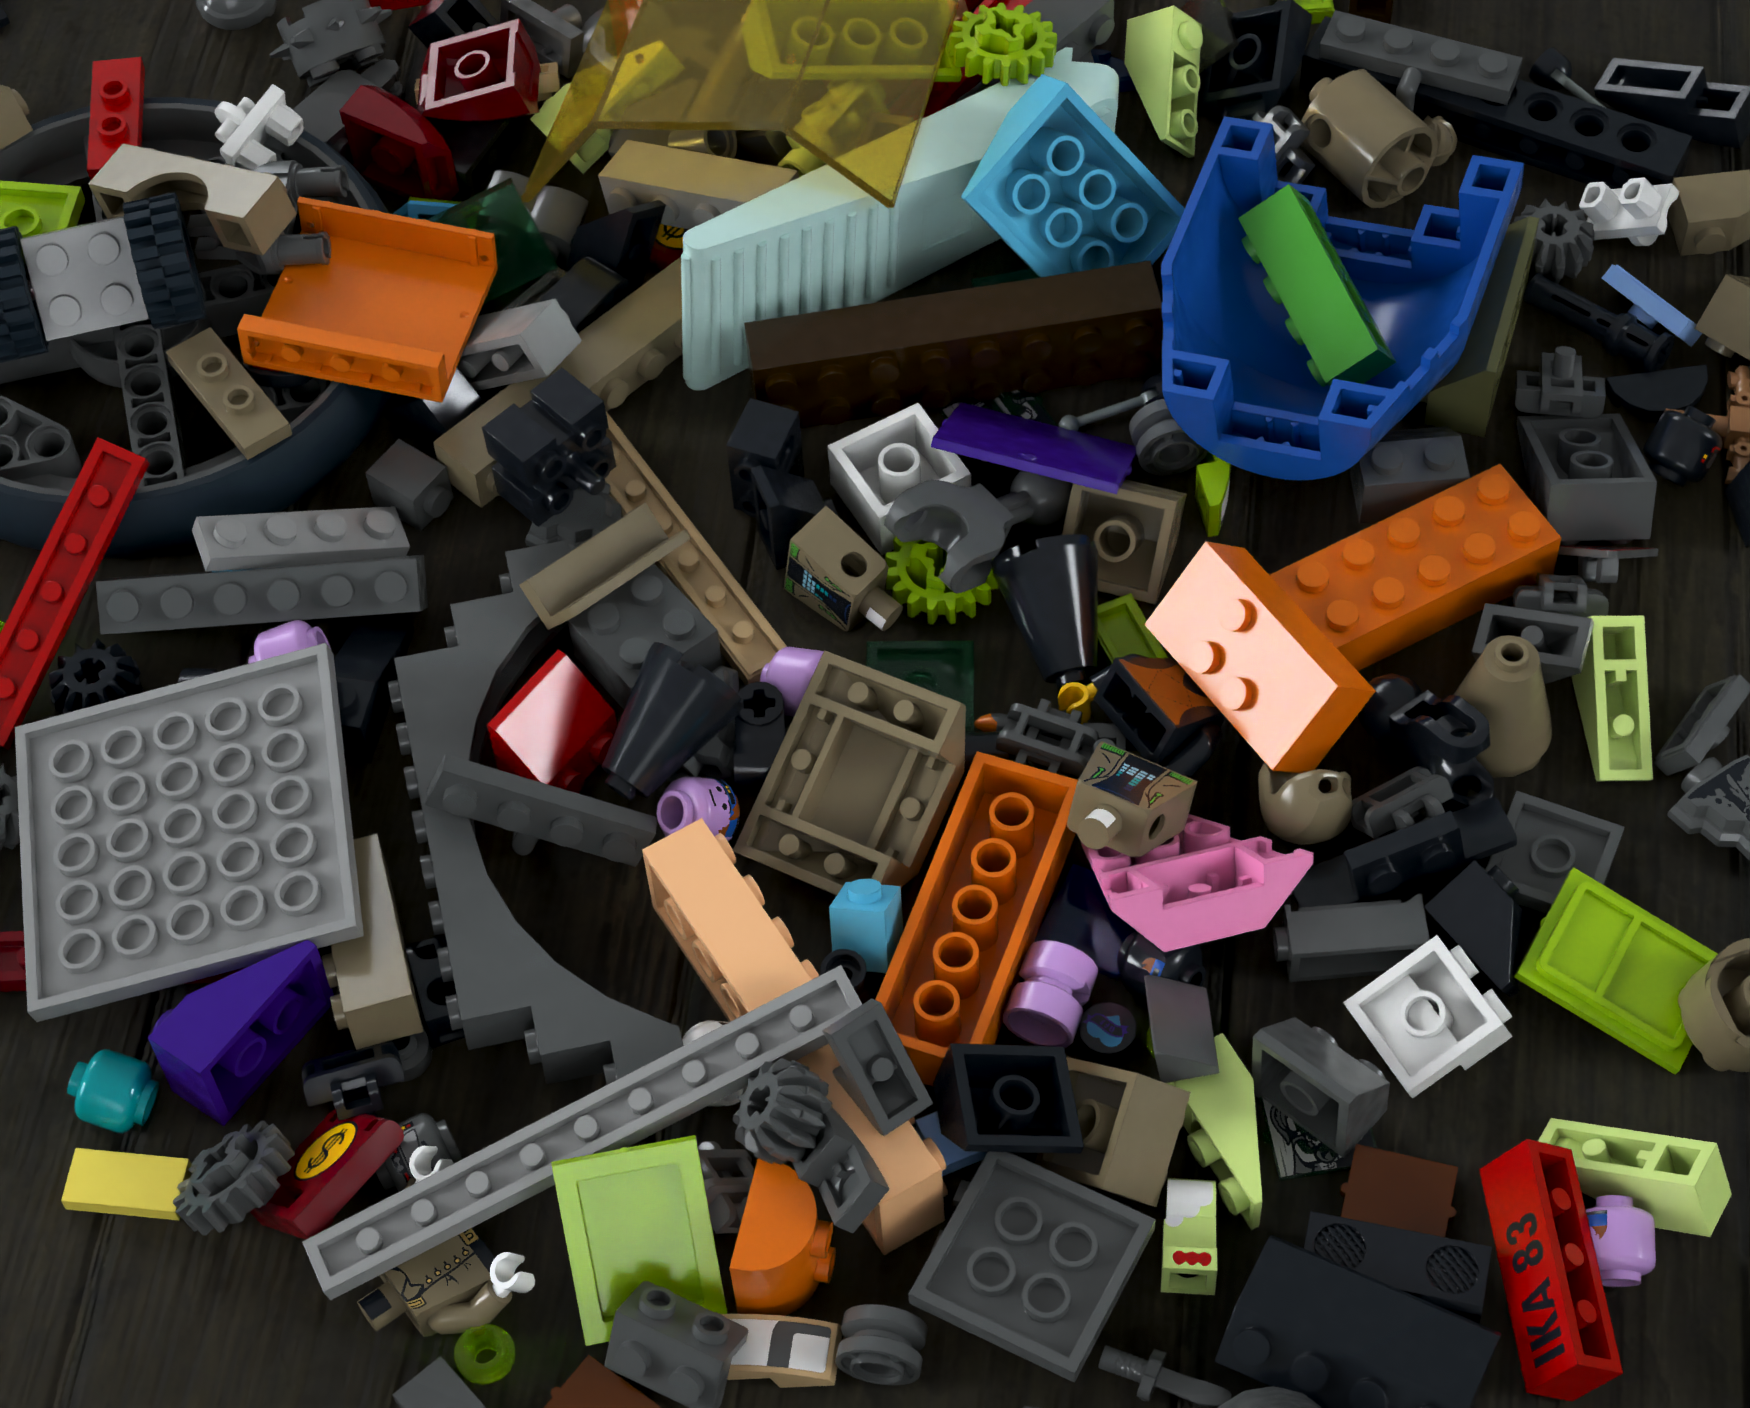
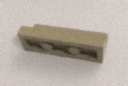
[519,502,691,630]

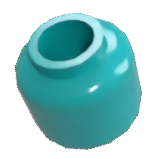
[67,1049,159,1133]

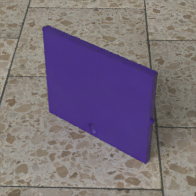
[931,402,1137,494]

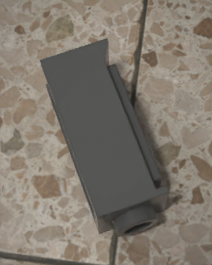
[1273,894,1430,982]

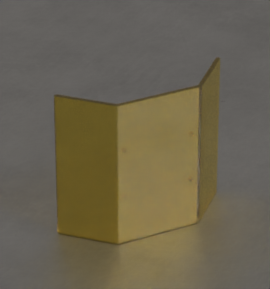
[521,0,959,208]

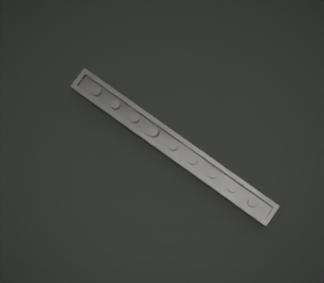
[302,965,862,1301]

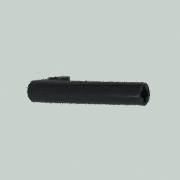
[733,682,1010,790]

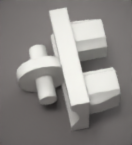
[214,84,304,170]
[1579,177,1680,246]

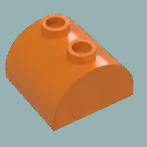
[729,1158,836,1316]

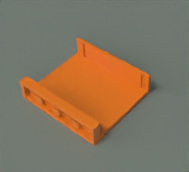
[237,196,498,403]

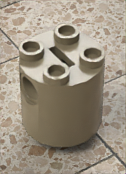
[1301,69,1438,208]

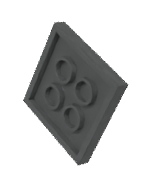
[908,1152,1156,1383]

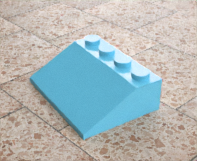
[961,74,1185,277]

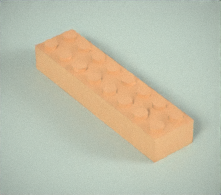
[642,818,948,1255]

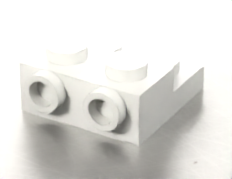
[1343,935,1513,1098]

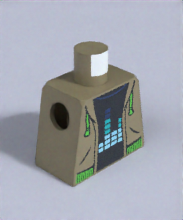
[783,506,903,631]
[1067,741,1198,858]

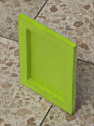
[1514,867,1718,1074]
[551,1135,728,1346]

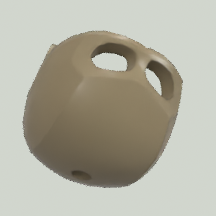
[1258,763,1353,845]

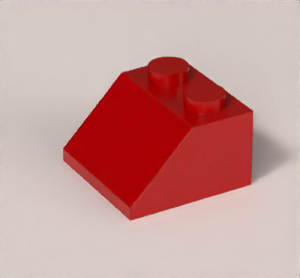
[487,650,617,794]

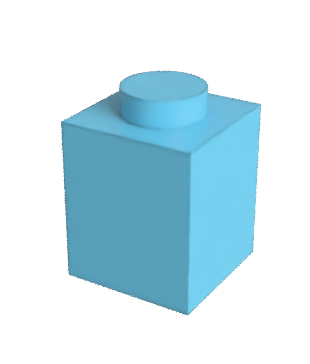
[829,879,903,973]

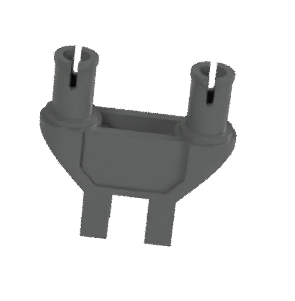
[187,160,349,275]

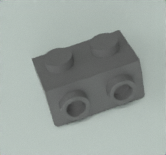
[604,1281,748,1408]

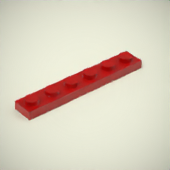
[0,437,150,750]

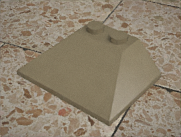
[733,650,966,896]

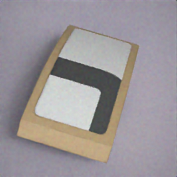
[722,1314,842,1388]

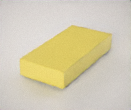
[61,1148,191,1221]

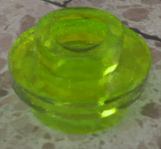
[454,1324,516,1384]

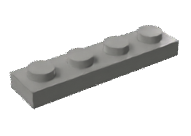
[192,506,410,572]

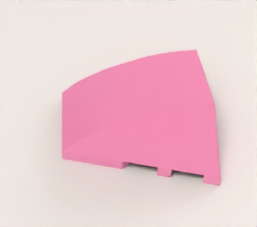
[1081,814,1313,952]

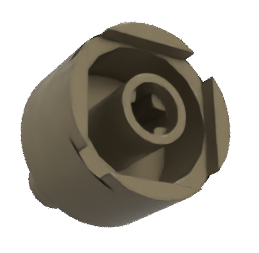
[1678,938,1750,1072]

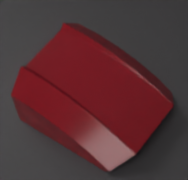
[417,18,542,121]
[339,85,459,201]

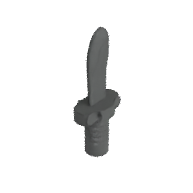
[1098,1345,1232,1407]

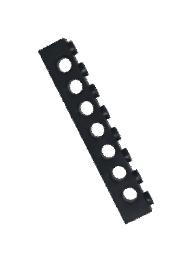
[1300,16,1693,189]

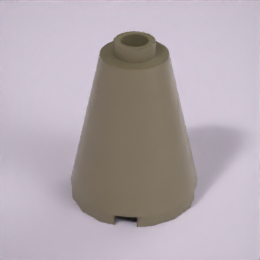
[1454,635,1553,778]

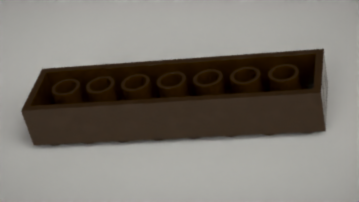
[744,261,1163,428]

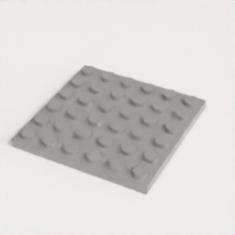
[15,643,364,1022]

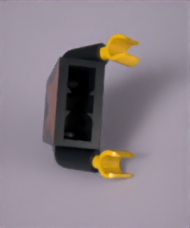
[1058,654,1226,778]

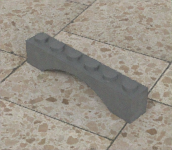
[96,555,428,635]

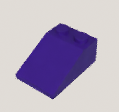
[148,939,334,1126]

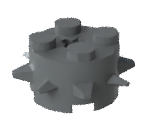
[270,0,393,88]

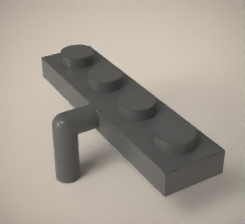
[1319,10,1523,112]
[425,754,657,867]

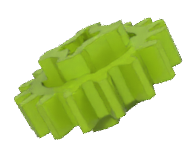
[949,3,1057,86]
[885,537,999,624]

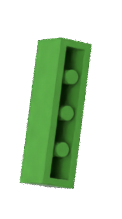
[1238,184,1396,387]

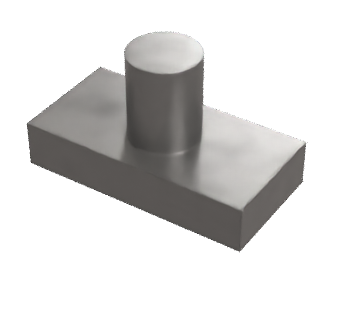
[500,0,584,78]

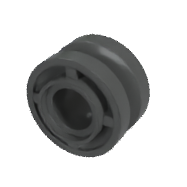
[1129,399,1208,476]
[835,1304,928,1385]

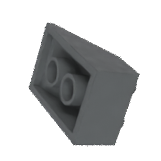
[1517,413,1657,546]

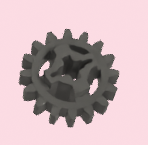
[173,1121,295,1235]

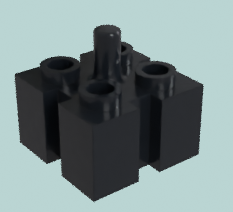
[482,367,616,527]

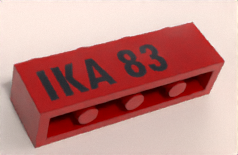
[1479,1139,1623,1402]

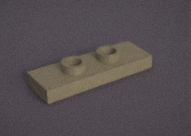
[166,327,293,460]

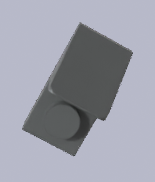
[822,998,933,1136]

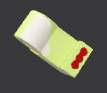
[1161,1178,1217,1295]

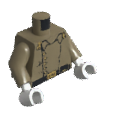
[357,1146,535,1337]

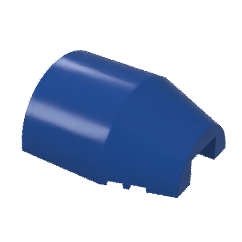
[1161,116,1524,480]

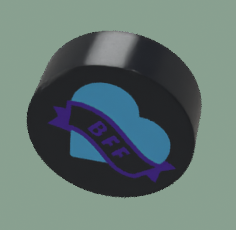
[1078,1002,1137,1063]

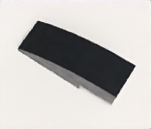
[1594,58,1750,149]

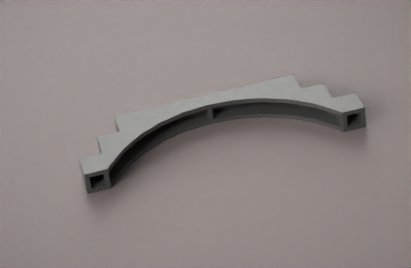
[388,540,684,1085]

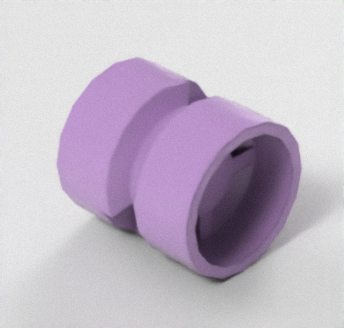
[1003,940,1098,1048]

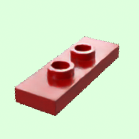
[87,57,145,181]

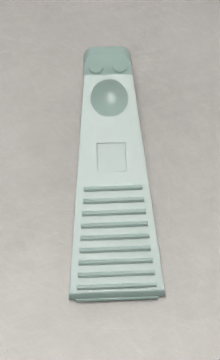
[681,47,1119,391]

